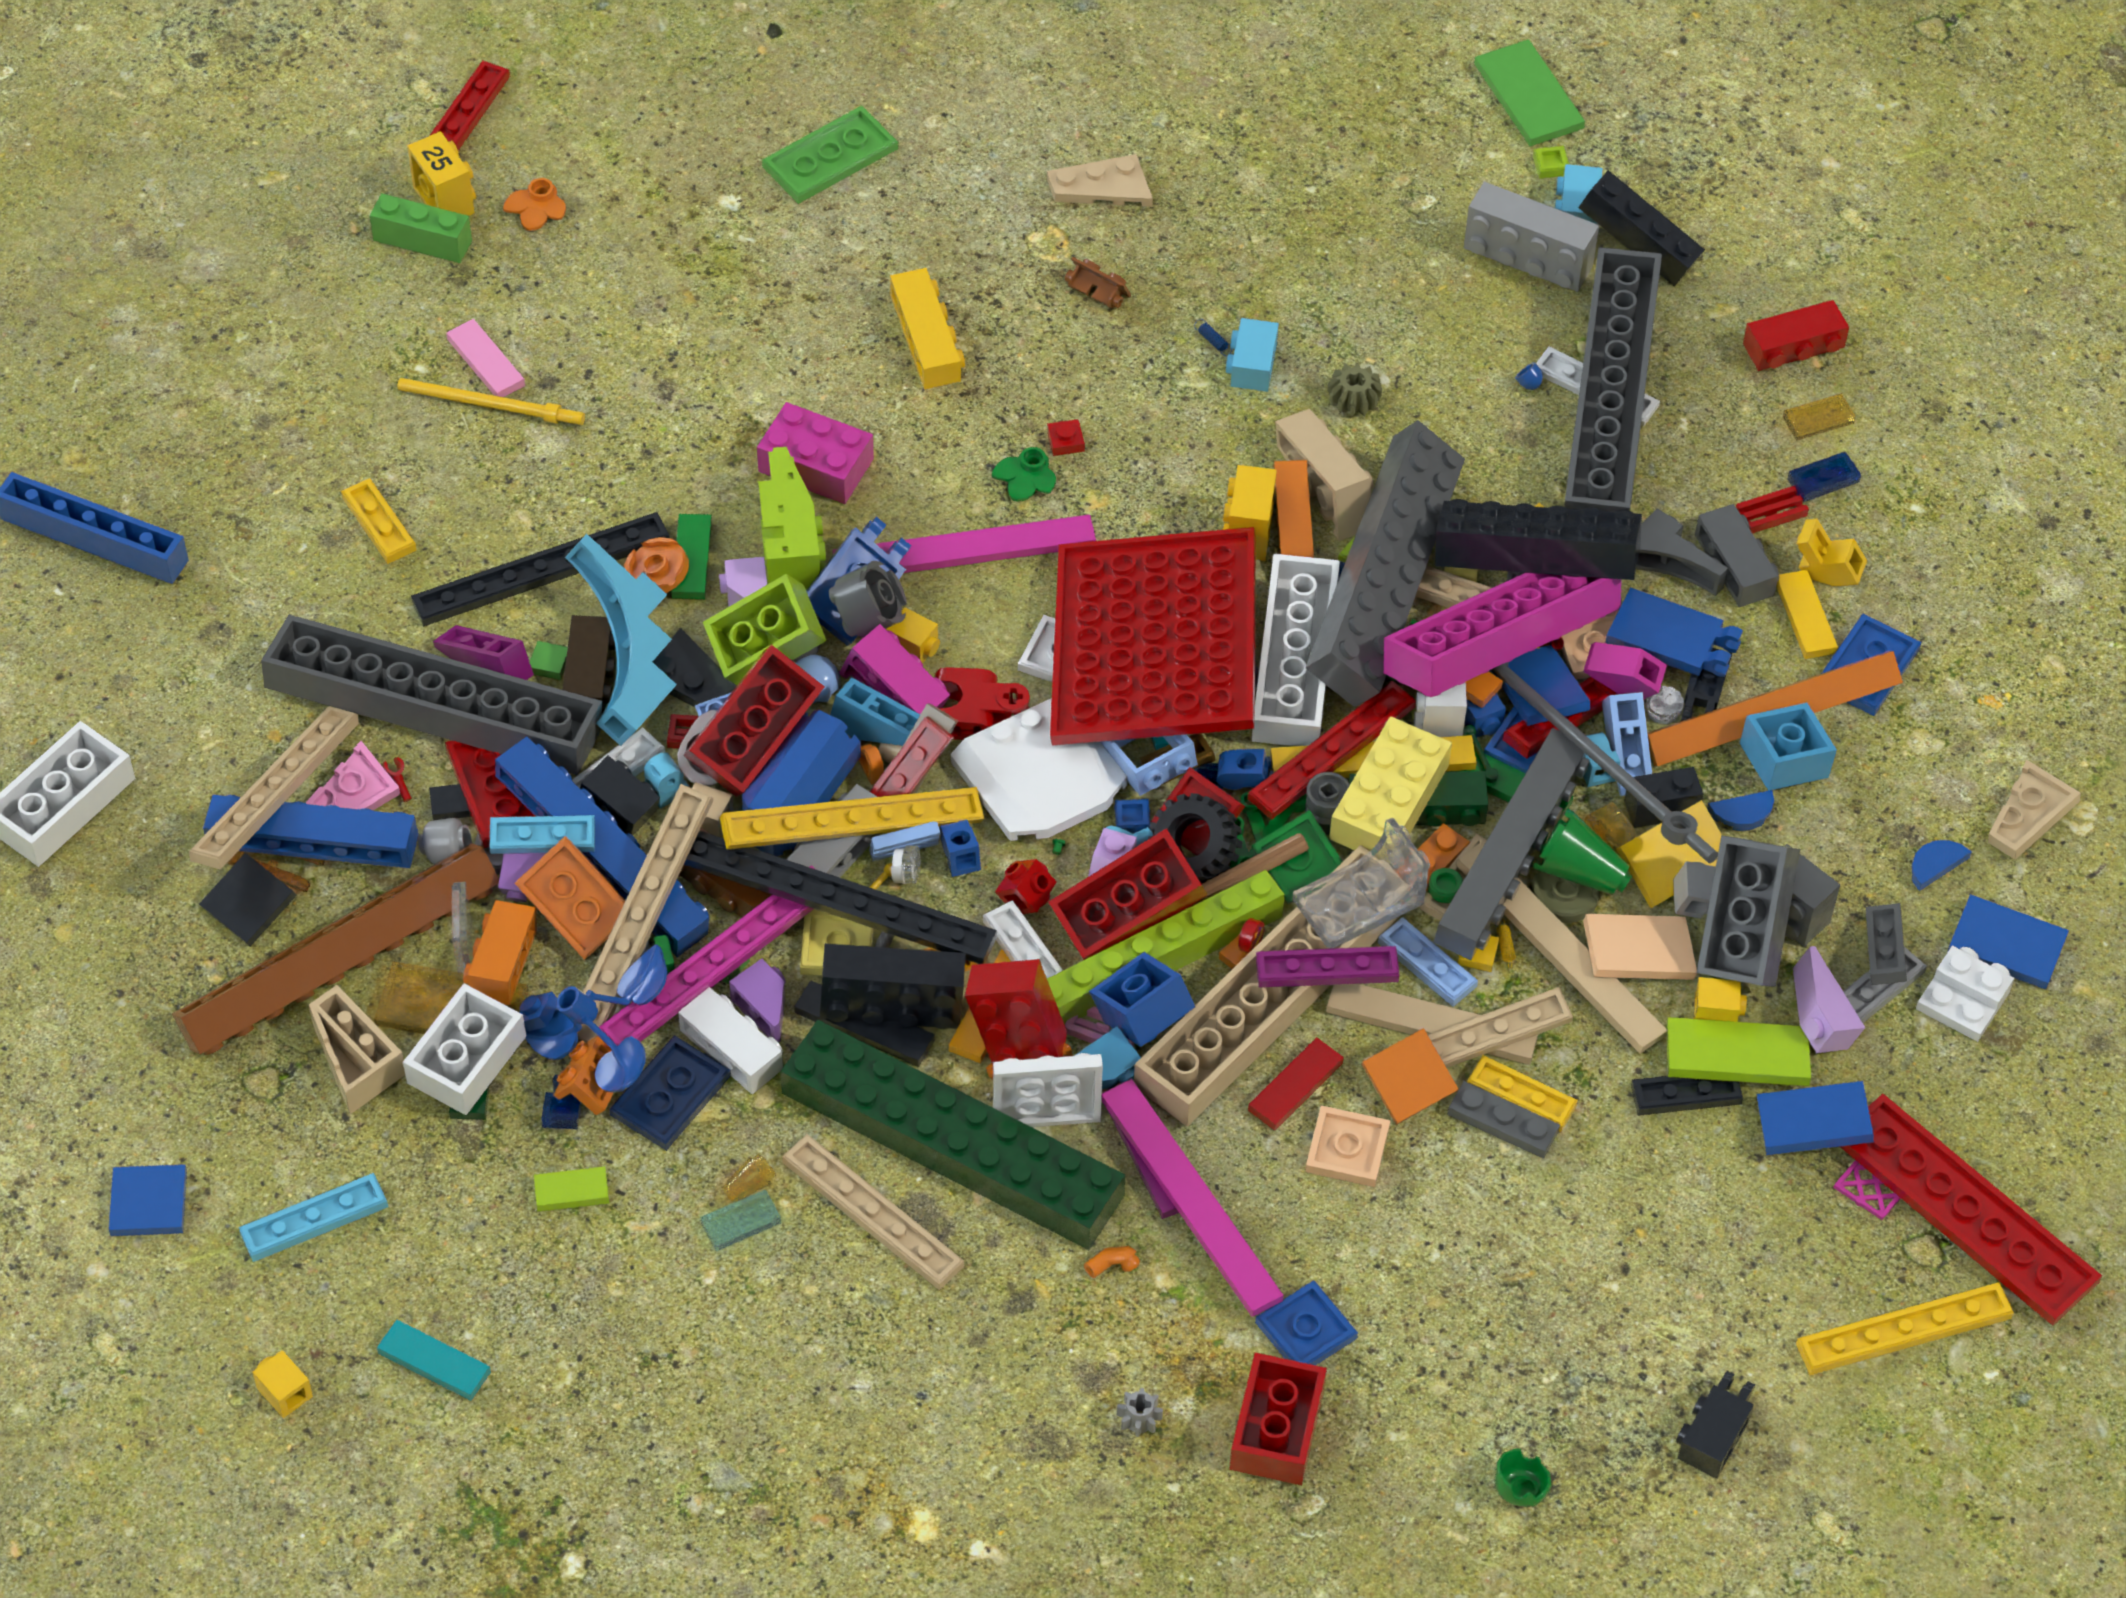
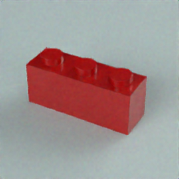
[1743,300,1849,371]

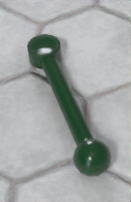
[1463,725,1498,783]

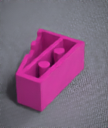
[839,624,950,715]

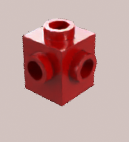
[995,859,1057,914]

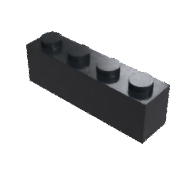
[1578,170,1705,287]

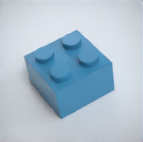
[1739,703,1837,791]

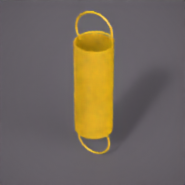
[1496,918,1516,969]

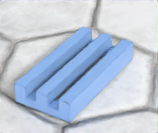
[869,821,940,861]

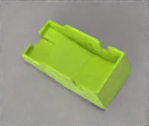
[758,447,826,591]

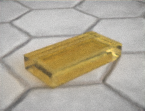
[1783,393,1856,441]

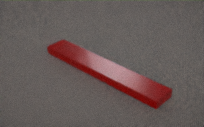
[1248,681,1416,820]

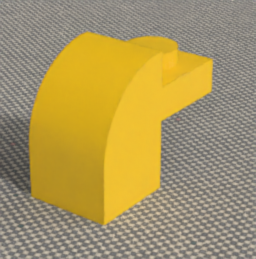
[1796,518,1867,586]

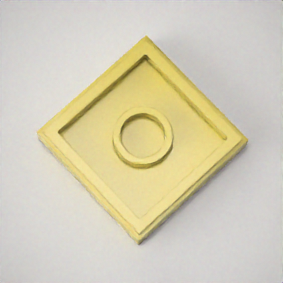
[800,910,874,975]

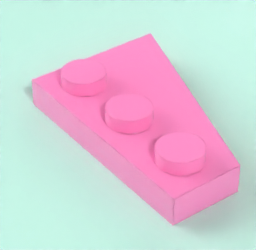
[306,741,400,810]

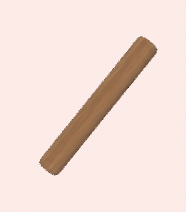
[1187,833,1309,909]

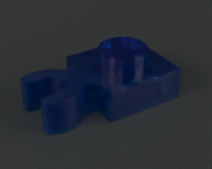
[541,1074,582,1130]

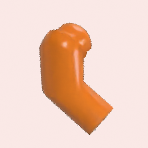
[1084,1246,1140,1278]

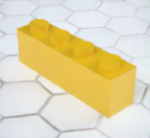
[890,268,965,390]

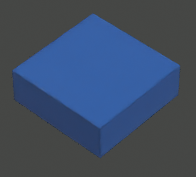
[1114,799,1150,834]

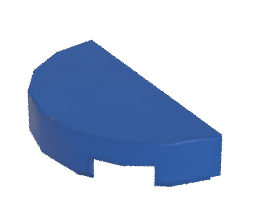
[1707,790,1774,831]
[1911,840,1972,891]

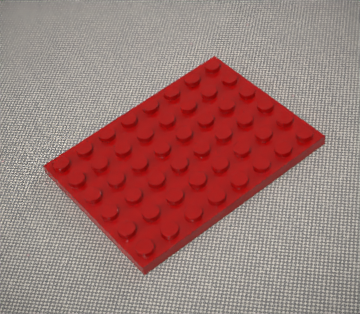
[1050,527,1256,746]

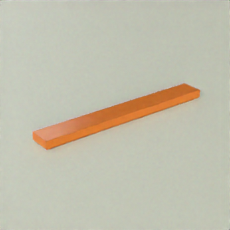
[1647,651,1903,766]

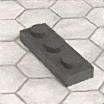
[1866,903,1907,985]
[1447,1081,1560,1159]

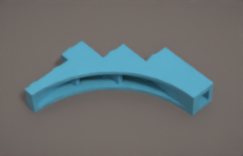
[565,534,677,746]

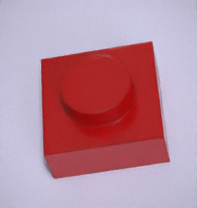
[1047,419,1085,456]

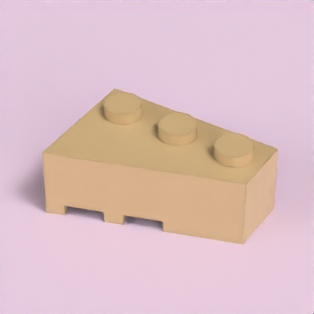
[309,985,405,1115]

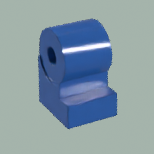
[1217,749,1270,790]
[939,819,981,877]

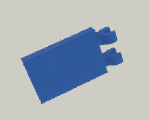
[807,517,911,646]
[1605,587,1743,677]

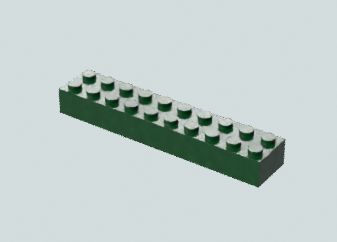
[780,1020,1126,1250]

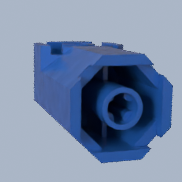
[742,710,861,856]

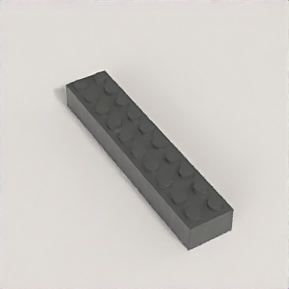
[1564,247,1662,512]
[1306,420,1465,707]
[261,614,602,775]

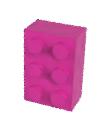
[757,402,874,504]

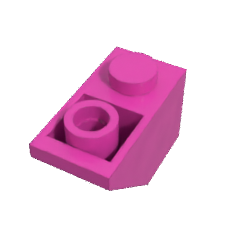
[1583,642,1667,700]

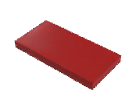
[445,740,536,849]

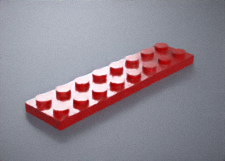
[1839,1093,2102,1326]

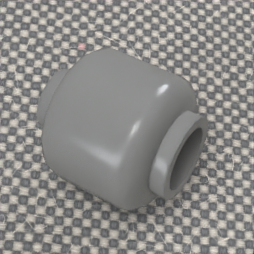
[418,818,472,864]

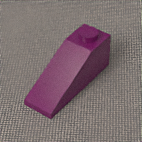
[433,625,534,680]

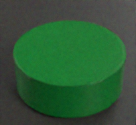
[1428,868,1463,903]

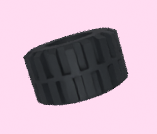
[1148,793,1242,884]

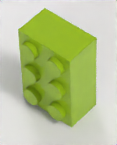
[703,574,826,685]

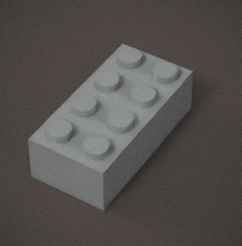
[1464,182,1599,292]

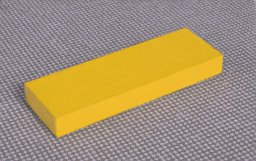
[341,478,417,564]
[1776,570,1838,659]
[1467,1055,1578,1133]

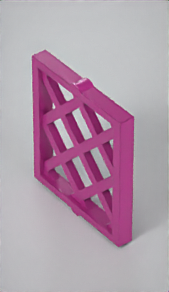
[1833,1160,1901,1220]

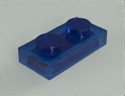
[1787,451,1861,502]

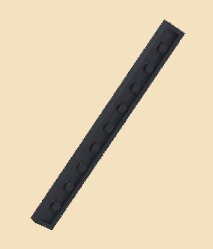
[684,831,997,964]

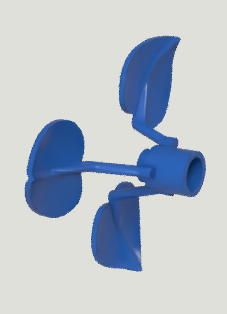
[525,944,667,1093]

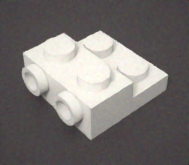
[1916,946,2014,1042]

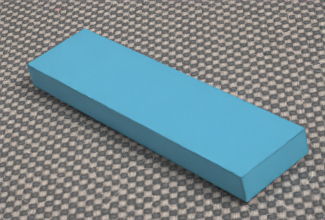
[238,1173,388,1262]

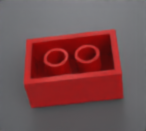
[965,959,1067,1065]
[1229,1352,1327,1486]

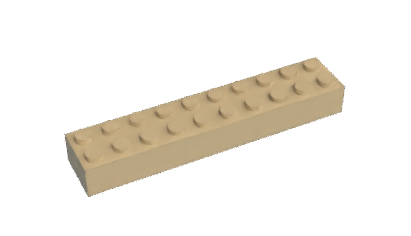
[1134,845,1414,1127]

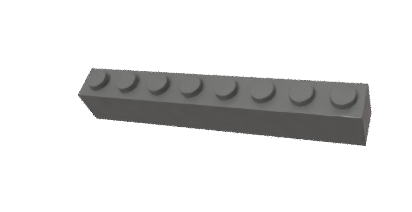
[1434,728,1590,960]

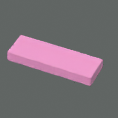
[446,319,525,397]

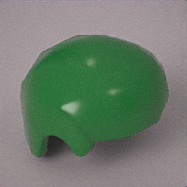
[1495,1448,1552,1508]

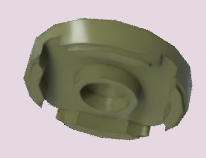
[1531,871,1600,923]

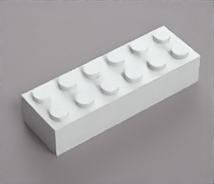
[1252,554,1340,746]

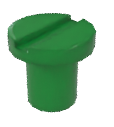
[1052,838,1066,855]

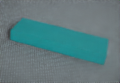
[377,1319,491,1401]

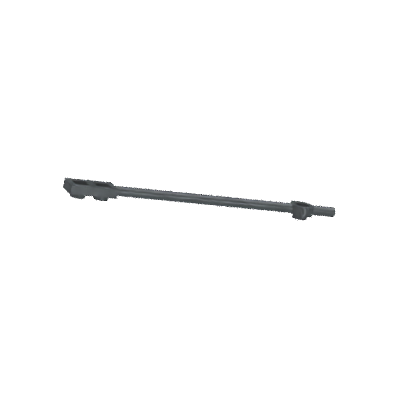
[1488,662,1718,863]

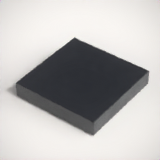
[199,853,297,947]

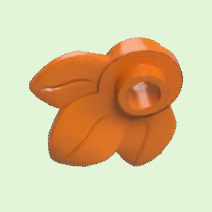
[503,178,566,231]

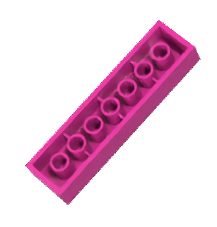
[1384,573,1622,697]

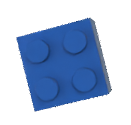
[1089,952,1196,1047]

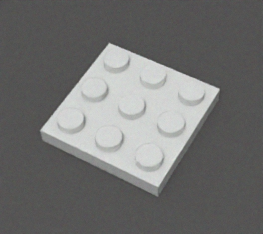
[993,1053,1103,1127]

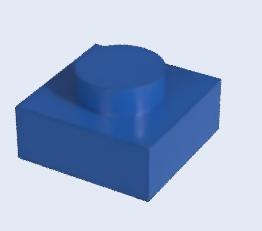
[519,992,557,1032]

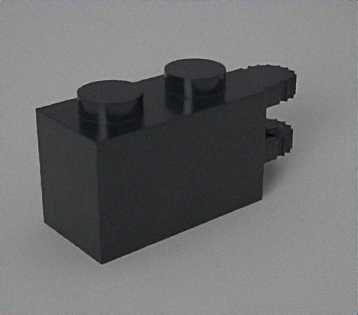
[1676,1371,1755,1479]

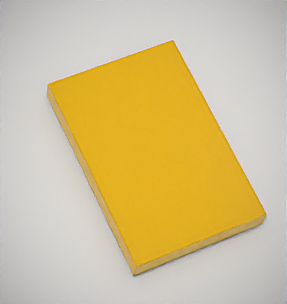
[1616,800,1722,908]

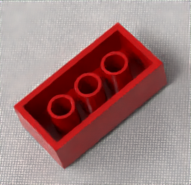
[683,644,825,797]
[1048,828,1208,960]

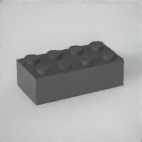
[1696,835,1801,987]

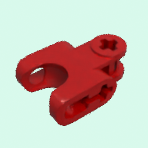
[934,667,1030,740]

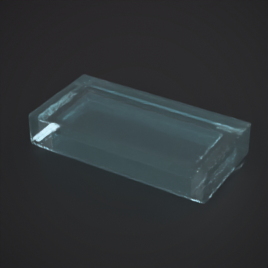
[700,1189,781,1251]

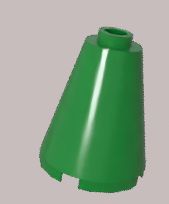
[1532,808,1632,895]

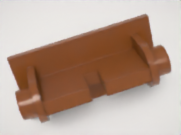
[1064,257,1131,308]

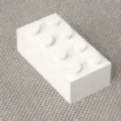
[0,721,135,867]

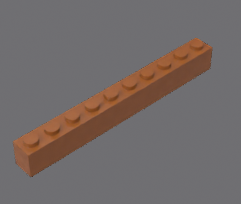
[172,843,499,1055]

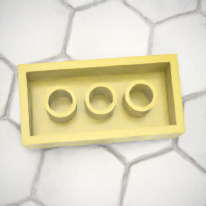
[1329,716,1452,866]

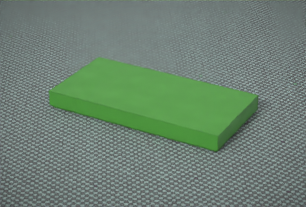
[1474,39,1585,147]
[762,105,898,204]

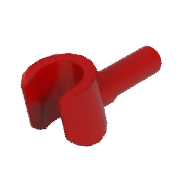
[381,757,412,802]

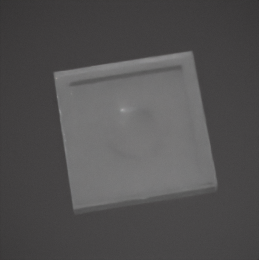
[452,882,472,979]

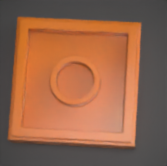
[1361,1028,1459,1125]

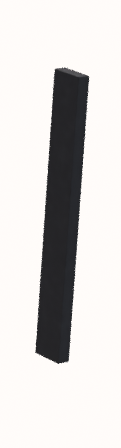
[411,512,670,627]

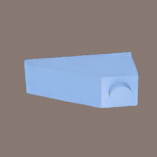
[1602,692,1652,796]

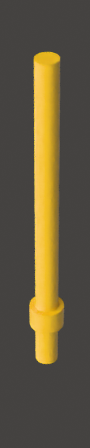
[397,378,585,425]

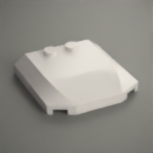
[950,698,1127,841]

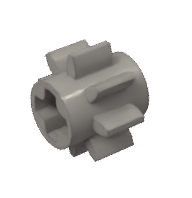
[1117,1388,1163,1437]

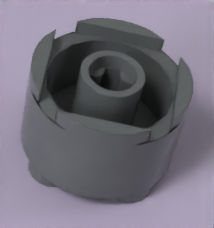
[829,561,907,637]

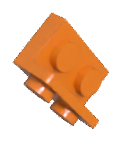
[554,1036,614,1115]

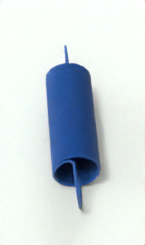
[1194,319,1232,356]

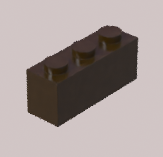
[562,615,616,714]

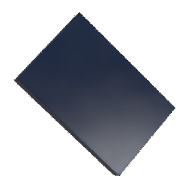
[609,1035,731,1151]

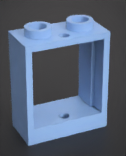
[1100,734,1198,796]

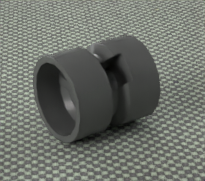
[1305,772,1350,835]

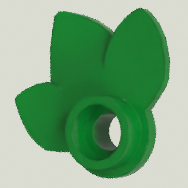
[992,447,1056,502]

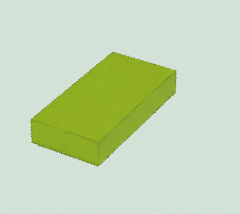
[534,1166,609,1212]

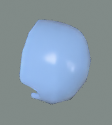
[796,654,841,703]

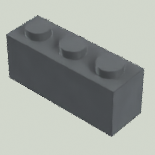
[1695,504,1779,607]

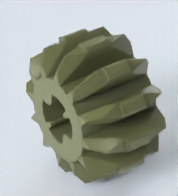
[1327,363,1382,417]

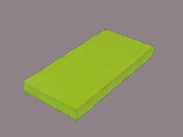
[1666,1017,1811,1086]

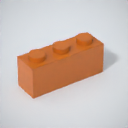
[463,900,537,1006]

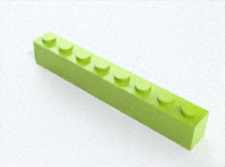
[1047,870,1285,1025]

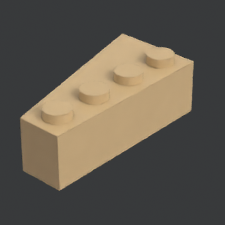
[1275,409,1374,541]

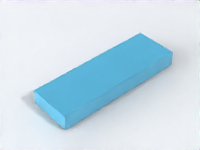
[490,815,595,854]

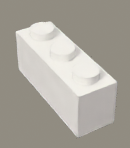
[678,987,783,1094]

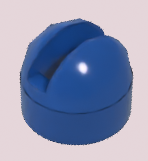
[1515,362,1543,390]

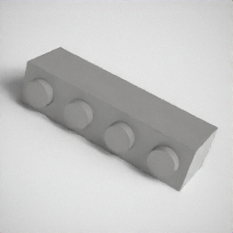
[787,784,881,877]

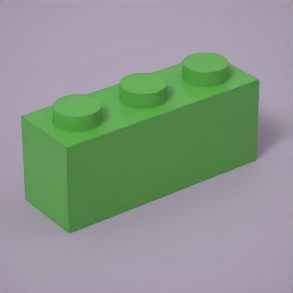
[369,193,472,263]

